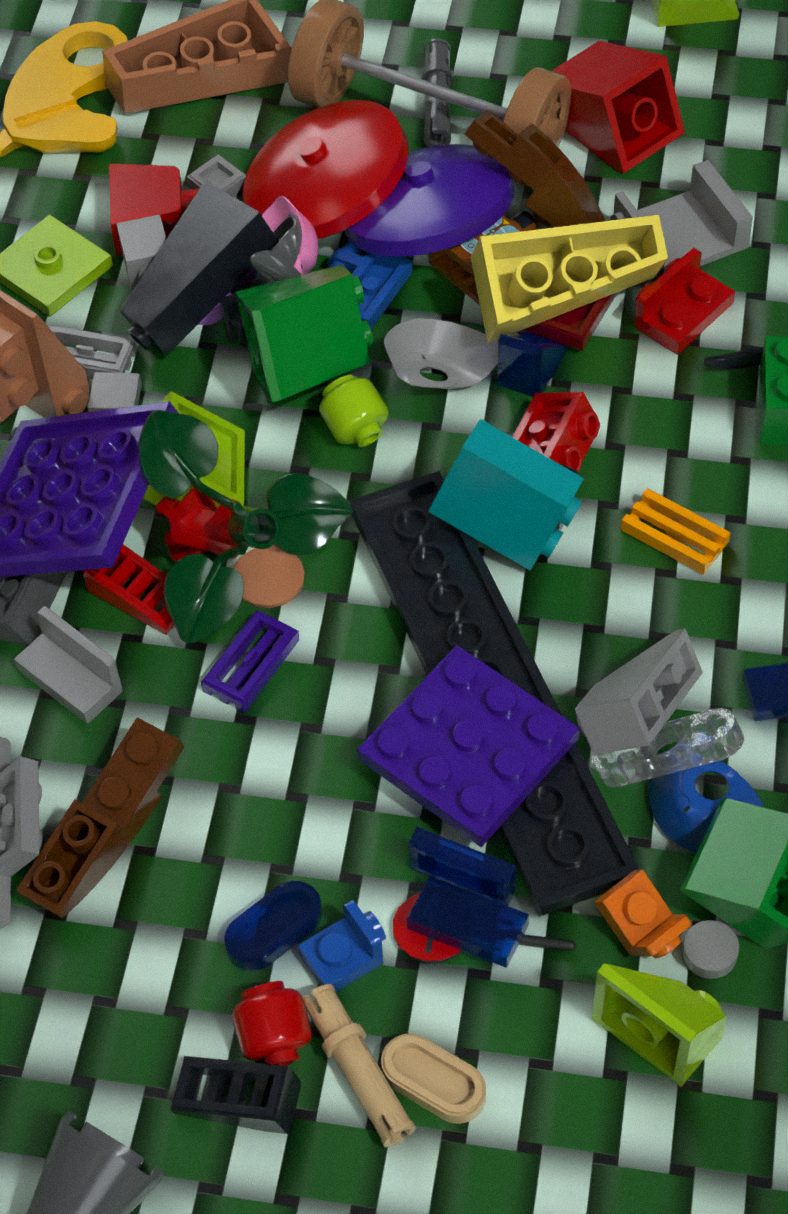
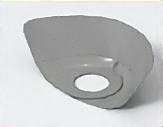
[384,318,507,389]

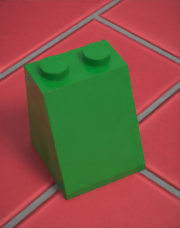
[235,265,374,402]

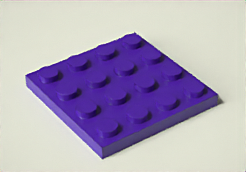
[0,401,179,577]

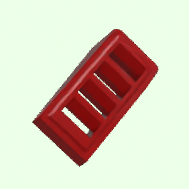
[83,545,174,635]

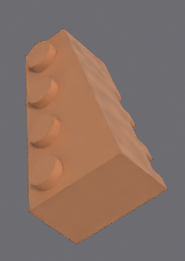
[102,0,292,114]

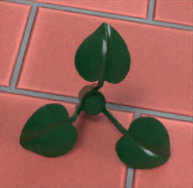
[138,410,353,644]

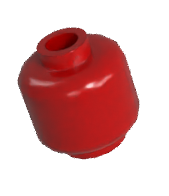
[232,981,312,1066]

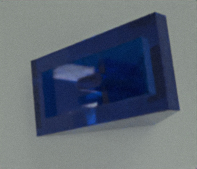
[498,331,567,397]

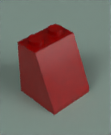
[552,41,685,174]

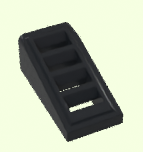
[170,1056,301,1134]

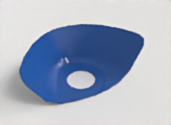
[649,745,764,853]

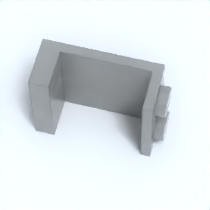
[610,160,753,282]

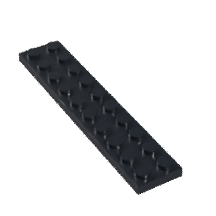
[349,471,640,917]

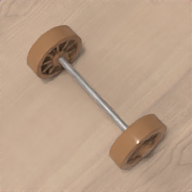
[288,0,572,147]

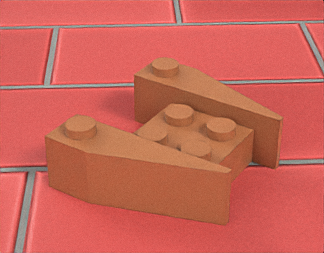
[0,290,90,423]

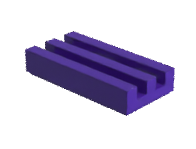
[201,610,299,713]

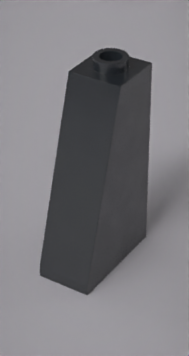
[120,181,279,356]

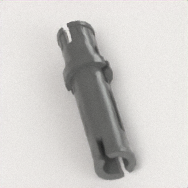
[421,38,454,147]

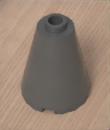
[26,1110,166,1214]

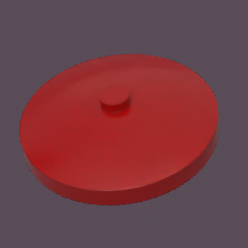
[243,100,409,239]

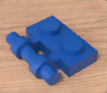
[327,241,412,329]

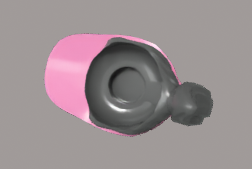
[250,196,318,282]

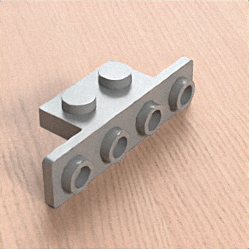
[0,737,43,928]

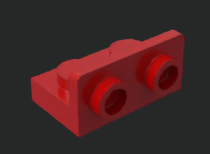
[635,248,735,355]
[513,392,600,473]

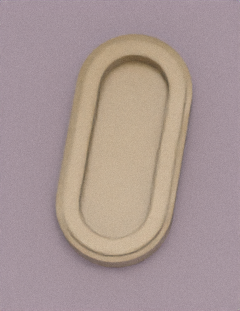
[381,1034,486,1124]

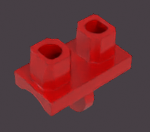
[155,488,238,561]

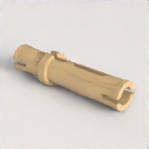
[303,984,416,1147]

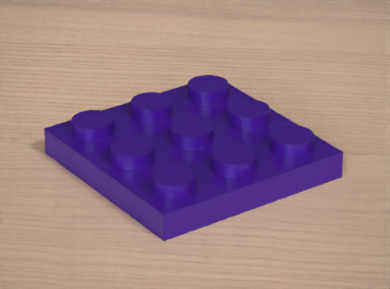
[357,645,580,847]

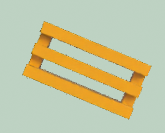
[620,488,731,575]

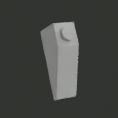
[575,628,703,755]

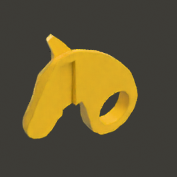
[0,21,128,158]

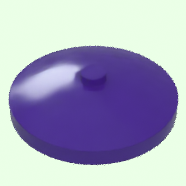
[343,144,515,257]

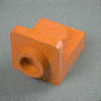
[594,869,692,959]

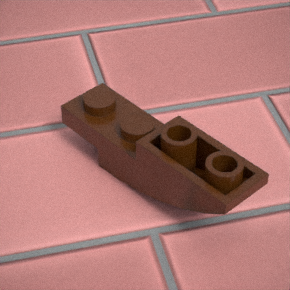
[464,110,605,227]
[16,717,185,918]

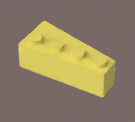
[470,215,668,343]

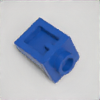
[298,899,386,992]

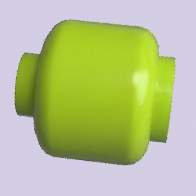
[319,374,389,447]

